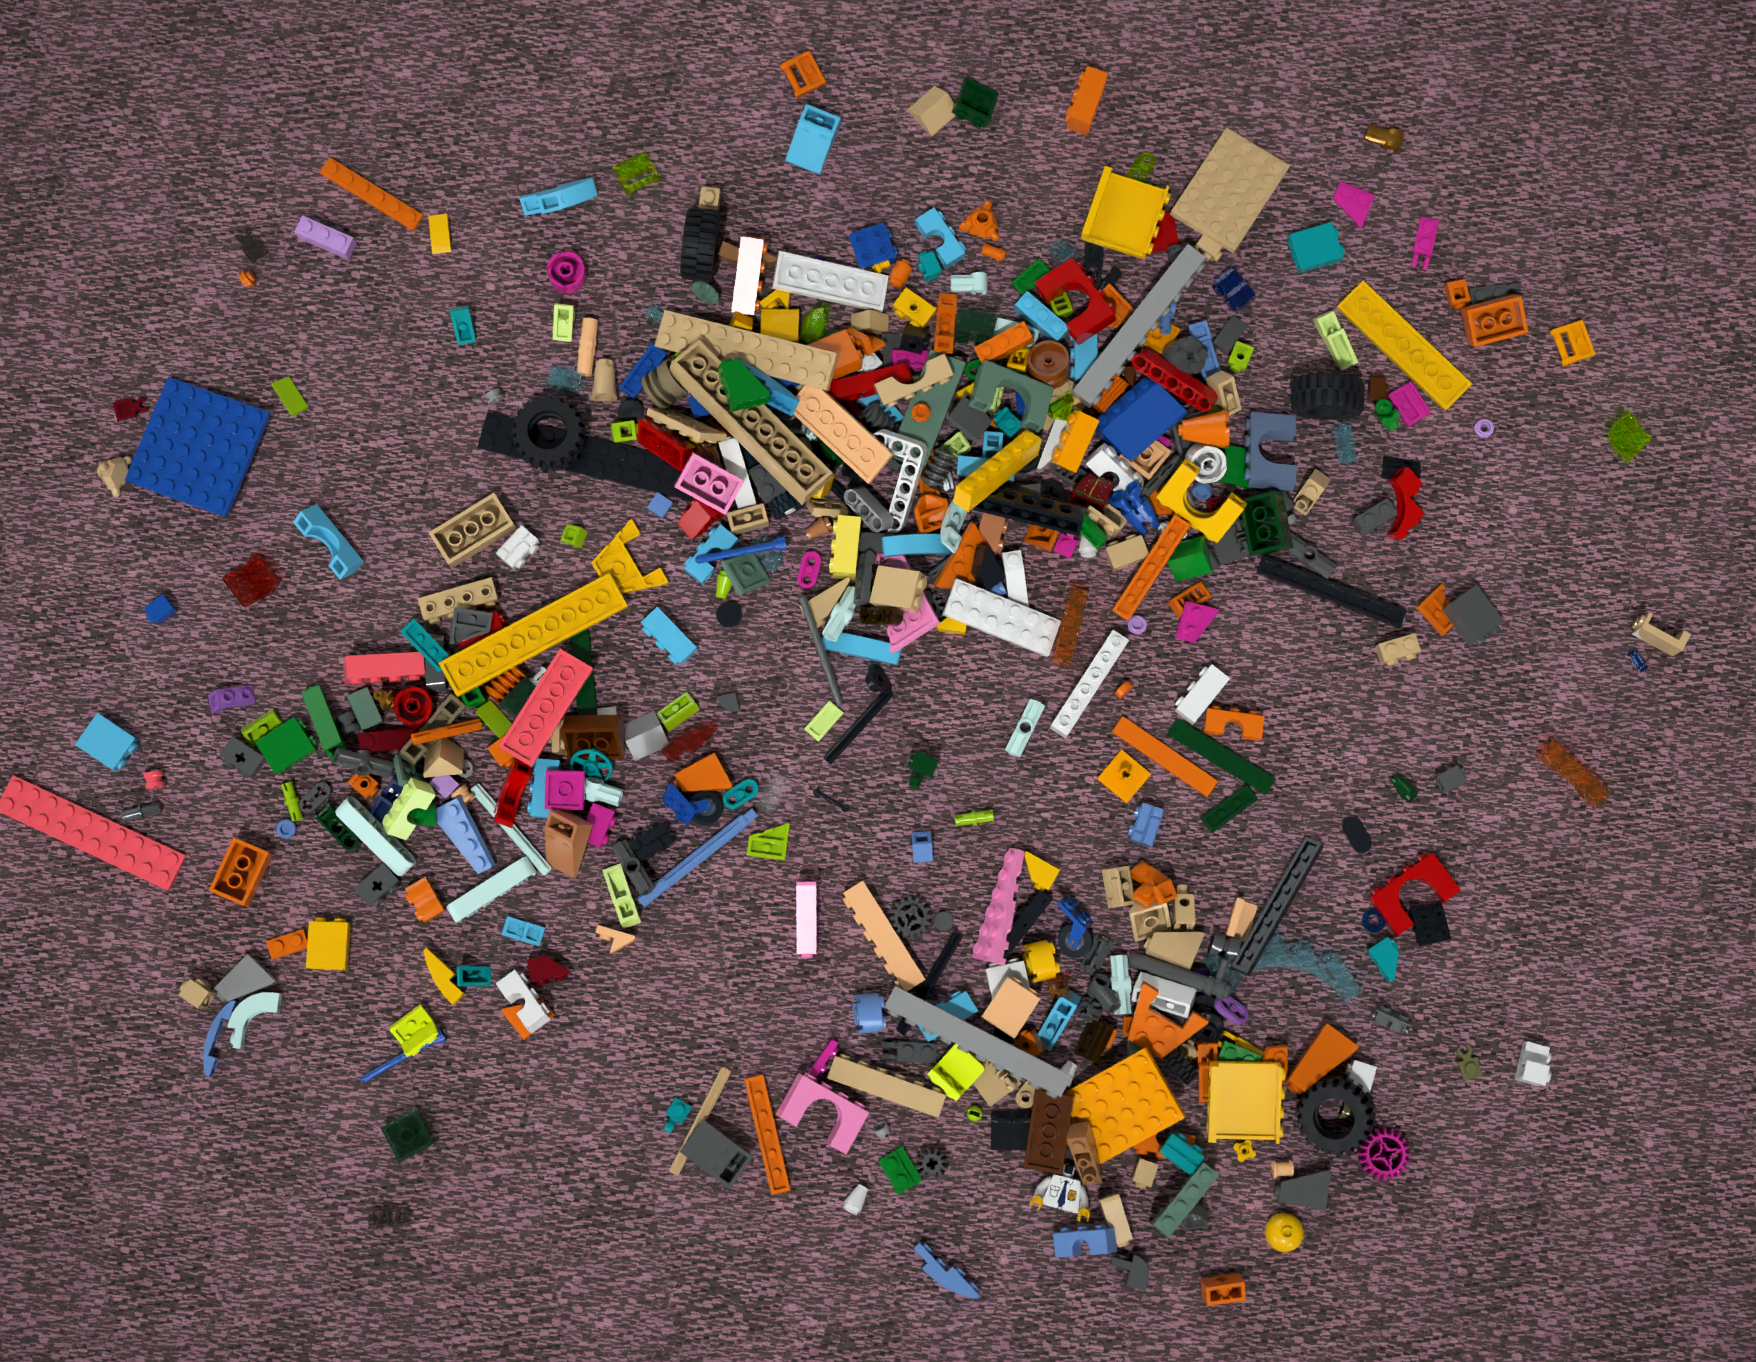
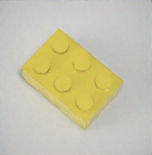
[829,515,861,580]

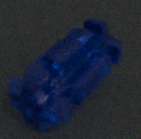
[1628,649,1648,673]

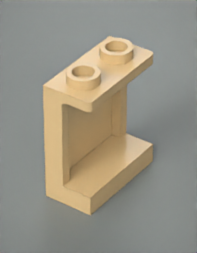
[1632,612,1691,656]

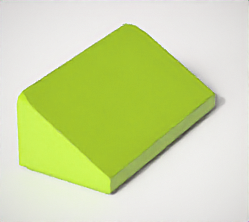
[271,376,309,417]
[656,692,700,731]
[475,700,512,739]
[241,708,283,748]

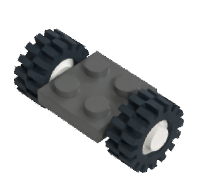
[742,450,805,520]

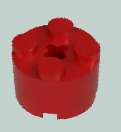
[393,687,435,728]

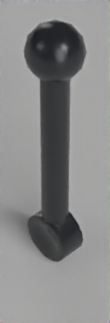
[813,789,849,812]

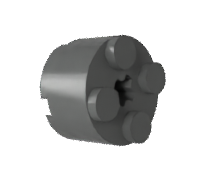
[1162,336,1208,376]

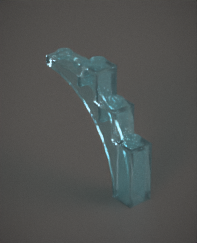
[1232,934,1363,1003]

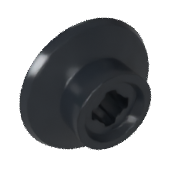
[865,663,892,694]
[1192,1012,1224,1042]

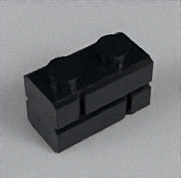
[629,822,675,863]

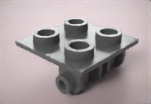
[1212,518,1250,565]

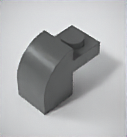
[1110,1254,1149,1291]

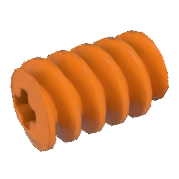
[485,667,527,705]

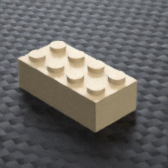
[429,493,516,569]

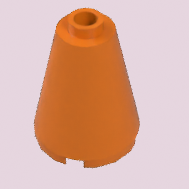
[1178,410,1230,448]

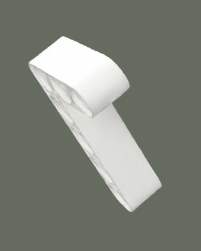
[873,429,928,533]

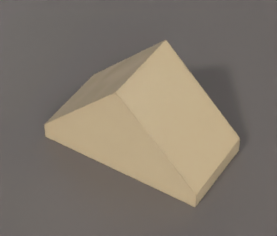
[851,309,889,334]

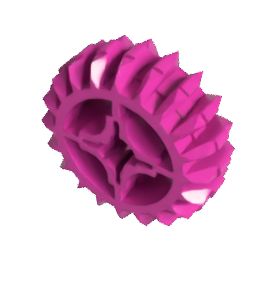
[1357,1127,1411,1181]

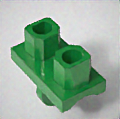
[1373,399,1400,431]

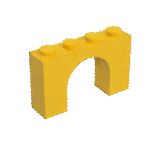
[1156,458,1247,543]

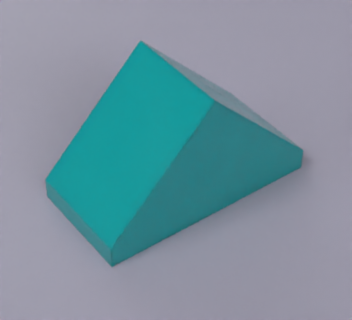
[457,966,491,987]

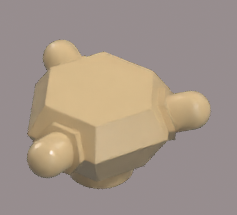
[97,456,132,497]

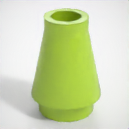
[715,570,733,599]

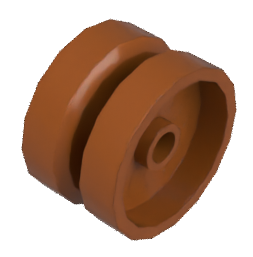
[1028,340,1070,389]

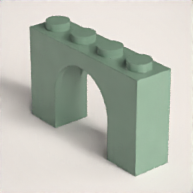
[968,360,1054,433]
[1150,1162,1219,1237]

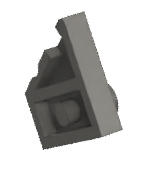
[449,607,494,644]

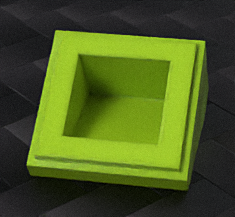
[560,524,588,549]

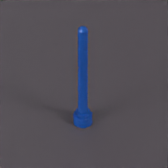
[695,535,787,564]
[361,1027,447,1083]

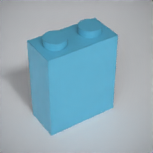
[75,713,139,772]

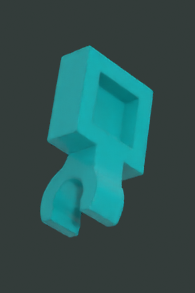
[664,1097,692,1134]

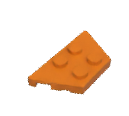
[933,522,986,589]

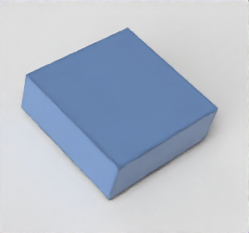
[647,492,673,519]

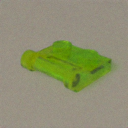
[612,151,660,196]

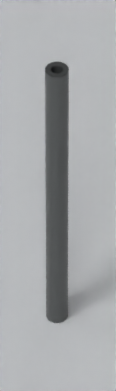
[799,595,844,706]

